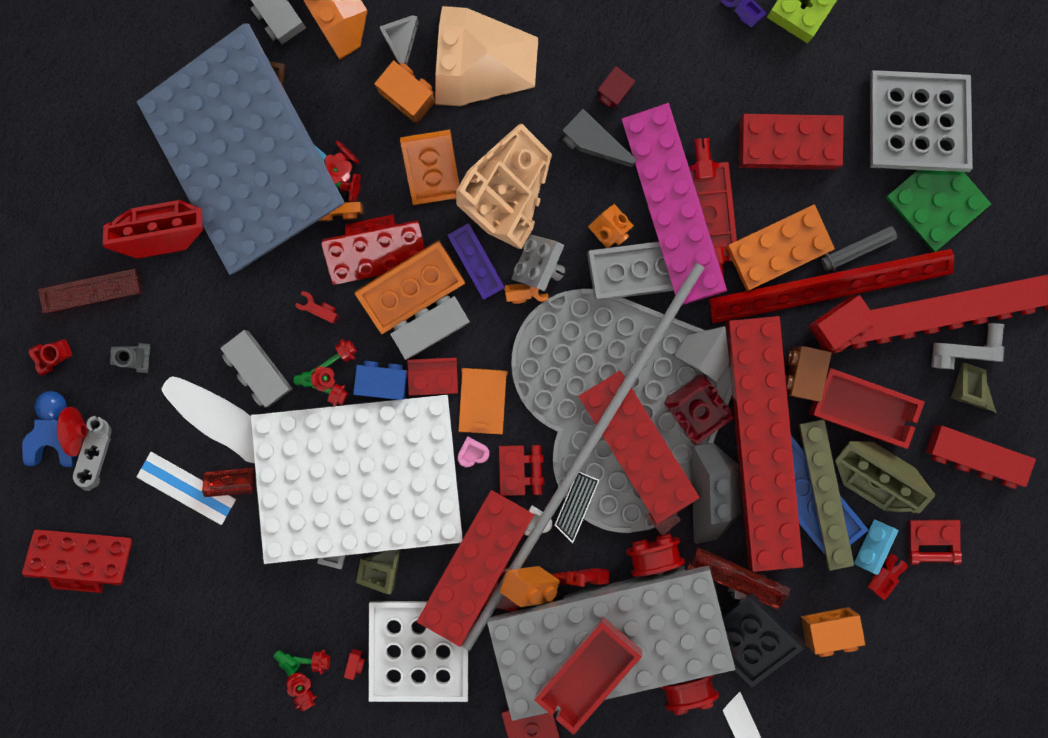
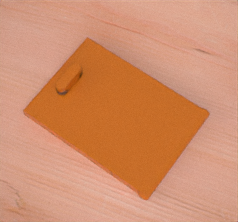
[459,368,508,434]

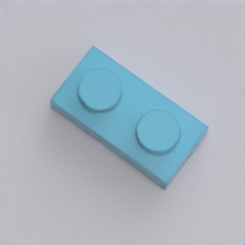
[854,519,899,575]

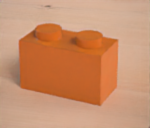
[500,566,560,607]

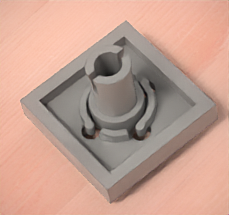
[511,234,565,291]

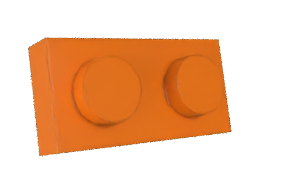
[318,202,363,221]

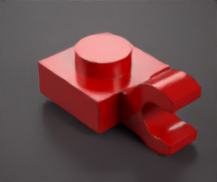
[295,291,340,324]
[868,553,908,600]

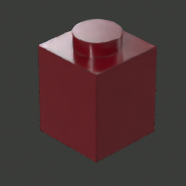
[597,66,635,109]

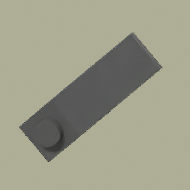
[562,109,637,167]

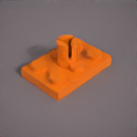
[400,130,459,205]

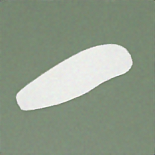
[162,377,255,463]

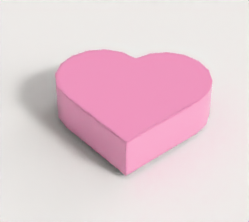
[458,437,489,467]

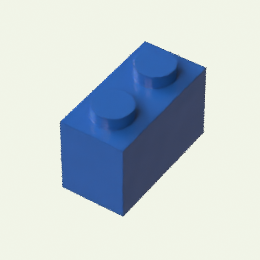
[353,361,408,400]

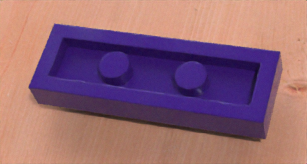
[447,223,505,300]

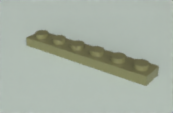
[798,419,854,571]

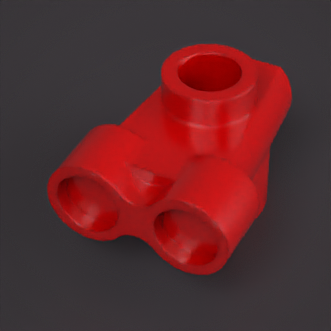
[29,339,72,376]

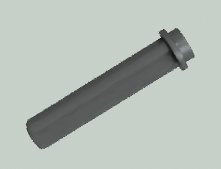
[821,227,897,272]

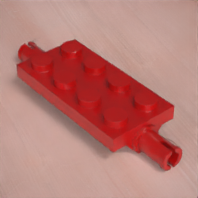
[689,138,737,279]

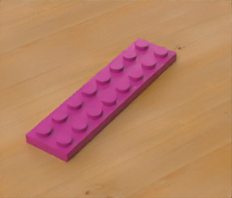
[622,103,727,305]

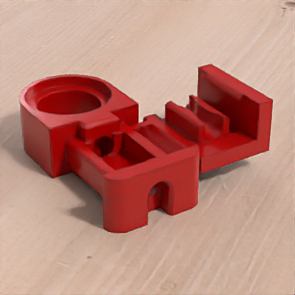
[553,568,610,586]

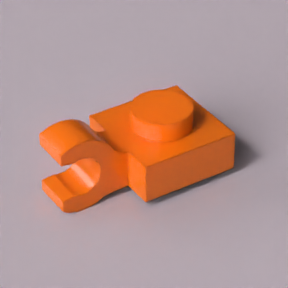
[505,283,549,304]

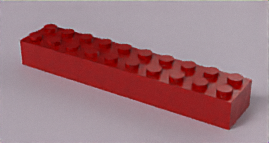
[725,316,803,572]

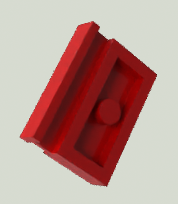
[407,358,458,395]

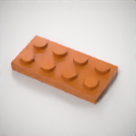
[726,204,835,291]
[355,240,465,334]

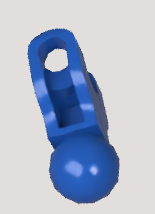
[22,391,78,467]

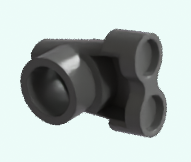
[110,343,150,373]

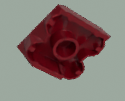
[664,374,734,445]

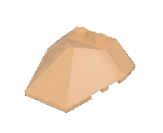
[435,6,538,107]
[456,124,552,249]

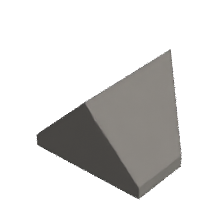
[380,15,419,65]
[674,326,730,382]

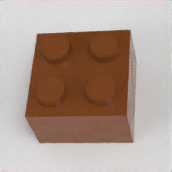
[785,346,832,402]

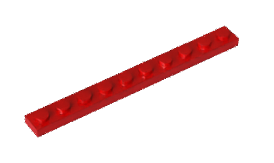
[709,249,954,323]

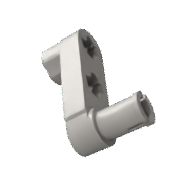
[931,323,1004,369]
[73,416,111,491]

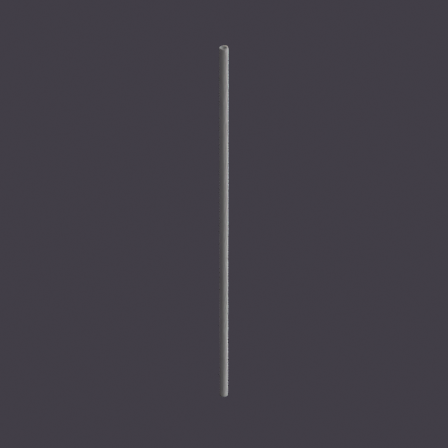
[462,263,705,651]

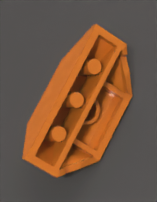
[303,0,368,59]

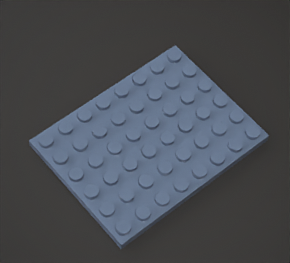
[137,24,345,275]

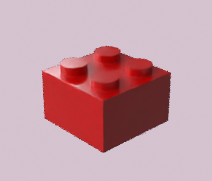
[808,295,877,352]

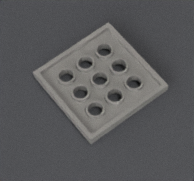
[870,70,973,172]

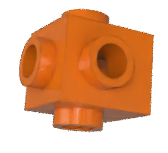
[588,204,633,248]

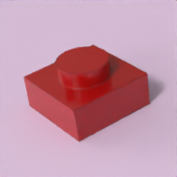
[344,649,365,680]

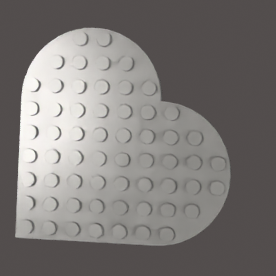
[511,289,732,533]

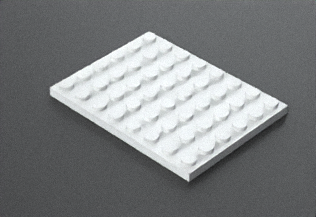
[251,395,463,564]

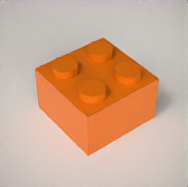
[374,60,435,124]
[800,607,865,657]

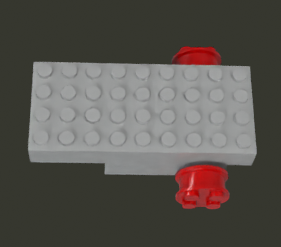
[487,533,735,721]

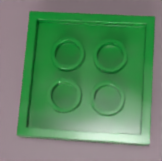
[885,148,991,253]

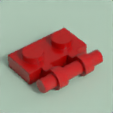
[499,445,544,496]

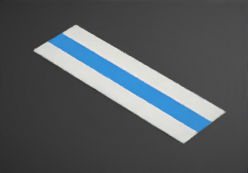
[137,452,236,525]

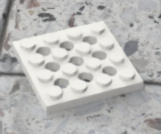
[369,601,468,702]

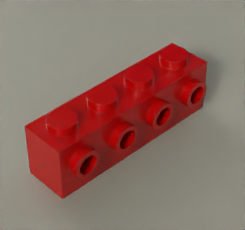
[925,425,1036,489]

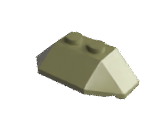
[835,441,935,513]

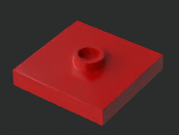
[502,709,560,738]

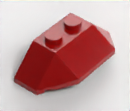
[103,200,203,259]

